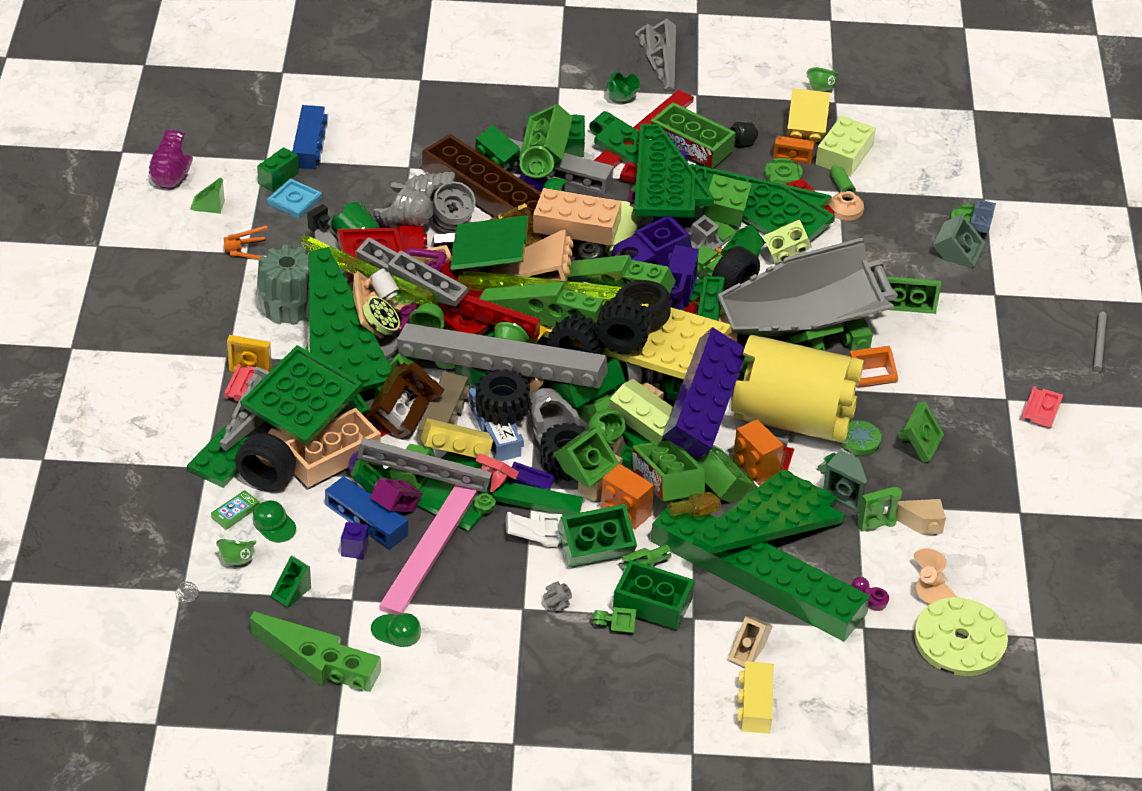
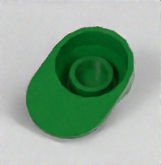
[253,500,296,543]
[371,613,421,647]

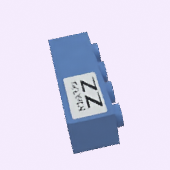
[469,388,524,461]

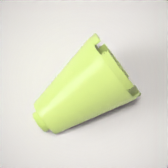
[604,200,642,257]

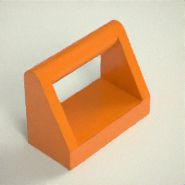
[773,136,815,164]
[849,346,898,387]

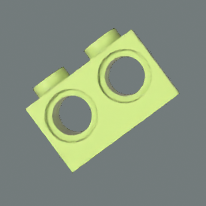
[763,219,812,264]

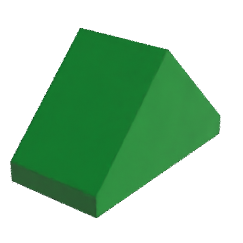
[270,555,311,607]

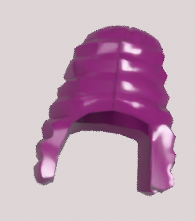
[149,130,193,188]

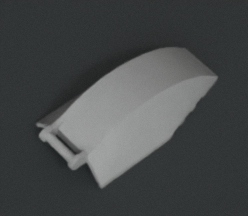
[717,238,898,337]

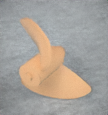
[913,548,957,604]

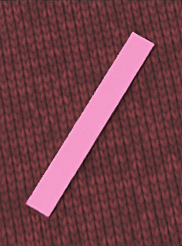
[380,485,479,615]

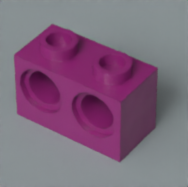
[370,478,423,512]

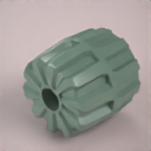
[257,244,309,324]

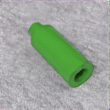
[831,165,856,193]

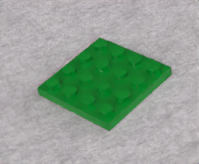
[240,345,363,446]

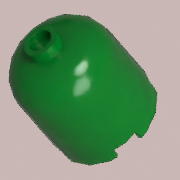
[331,202,380,234]

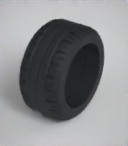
[712,246,760,291]
[615,280,671,331]
[235,433,296,491]

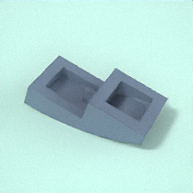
[970,199,996,233]

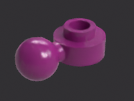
[852,577,889,611]

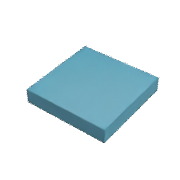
[267,178,322,219]

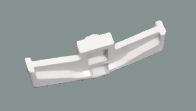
[506,512,562,547]

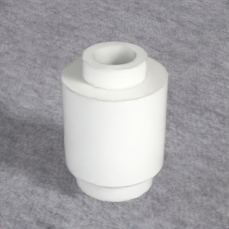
[370,268,399,301]

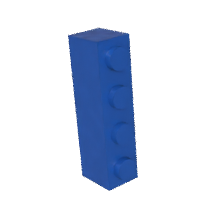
[292,105,328,169]
[325,476,408,550]

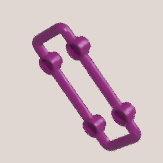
[384,248,446,334]

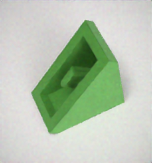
[190,177,225,214]

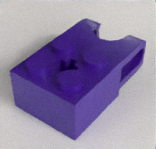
[612,216,692,266]
[667,245,699,311]

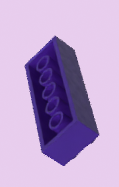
[663,327,745,459]

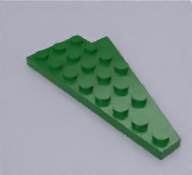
[634,124,714,218]
[690,164,835,241]
[308,247,392,392]
[693,469,846,554]

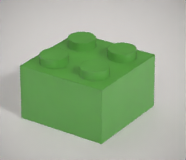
[703,174,752,227]

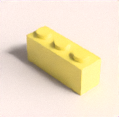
[421,418,493,458]
[737,661,774,734]

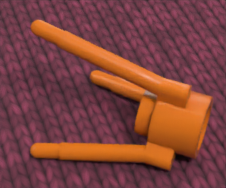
[224,226,268,260]

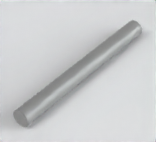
[1093,312,1107,372]

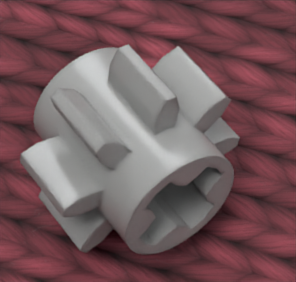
[543,581,572,611]

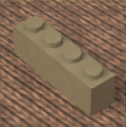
[417,372,471,446]

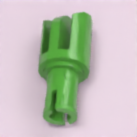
[621,544,671,569]

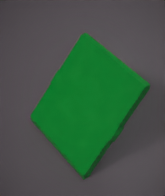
[451,215,529,271]
[417,451,507,531]

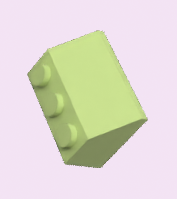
[608,379,673,442]

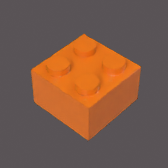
[733,419,784,486]
[601,464,654,530]

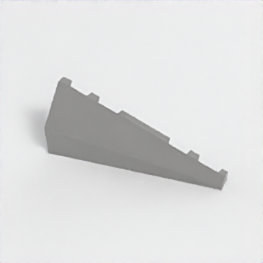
[635,19,676,91]
[220,366,269,451]

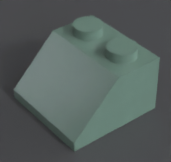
[933,214,985,268]
[823,449,867,514]

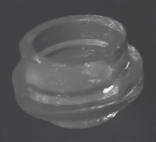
[176,581,199,603]

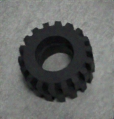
[595,296,652,354]
[547,314,605,355]
[475,369,530,425]
[540,423,587,480]

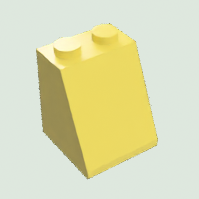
[787,88,830,142]

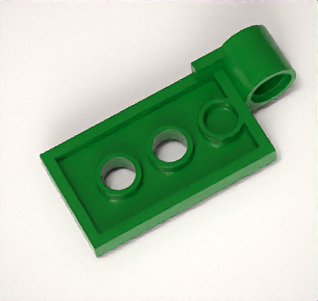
[589,111,640,165]

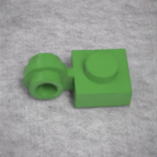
[591,607,636,633]

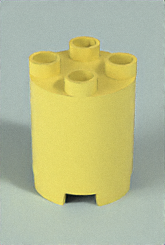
[731,335,864,443]

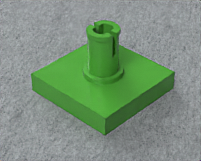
[787,323,844,351]
[898,402,944,463]

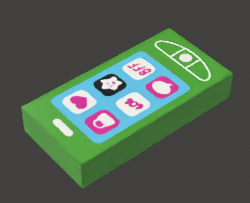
[211,490,260,529]

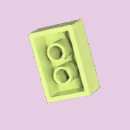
[816,116,876,177]

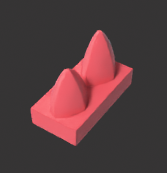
[475,453,519,493]

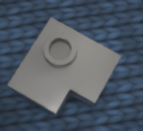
[689,215,723,252]

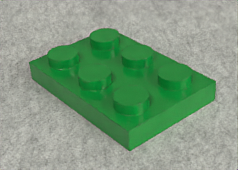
[187,426,249,488]

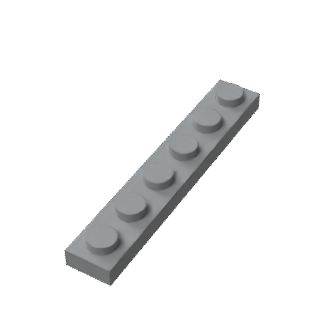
[357,437,492,493]

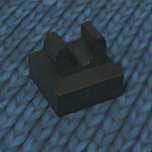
[307,204,330,232]

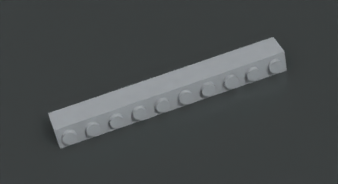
[397,323,608,388]

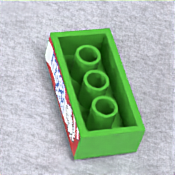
[651,102,736,168]
[632,440,705,502]

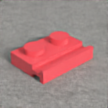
[224,364,268,401]
[1022,386,1063,428]

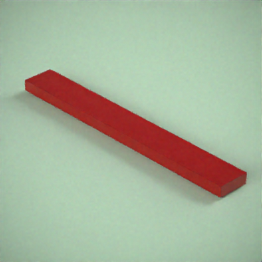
[593,89,694,168]

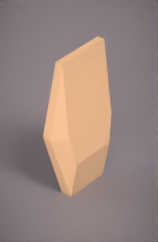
[353,271,384,339]

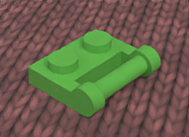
[857,487,902,532]

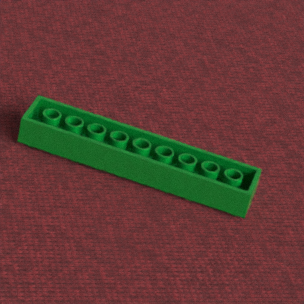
[651,499,870,642]

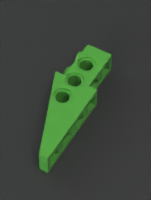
[567,255,676,294]
[479,282,603,327]
[250,612,381,692]

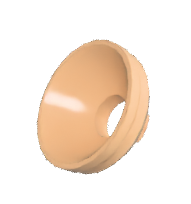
[829,191,864,221]

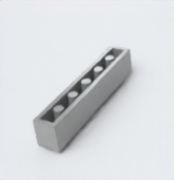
[507,138,614,195]

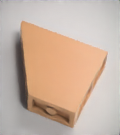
[489,229,573,288]

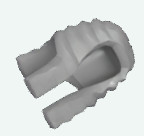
[405,172,455,213]
[373,182,434,227]
[529,388,581,445]

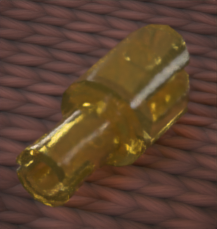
[668,492,721,517]

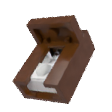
[368,362,445,439]

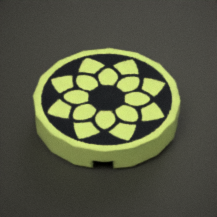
[363,296,400,335]

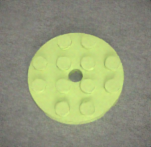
[914,597,1008,676]

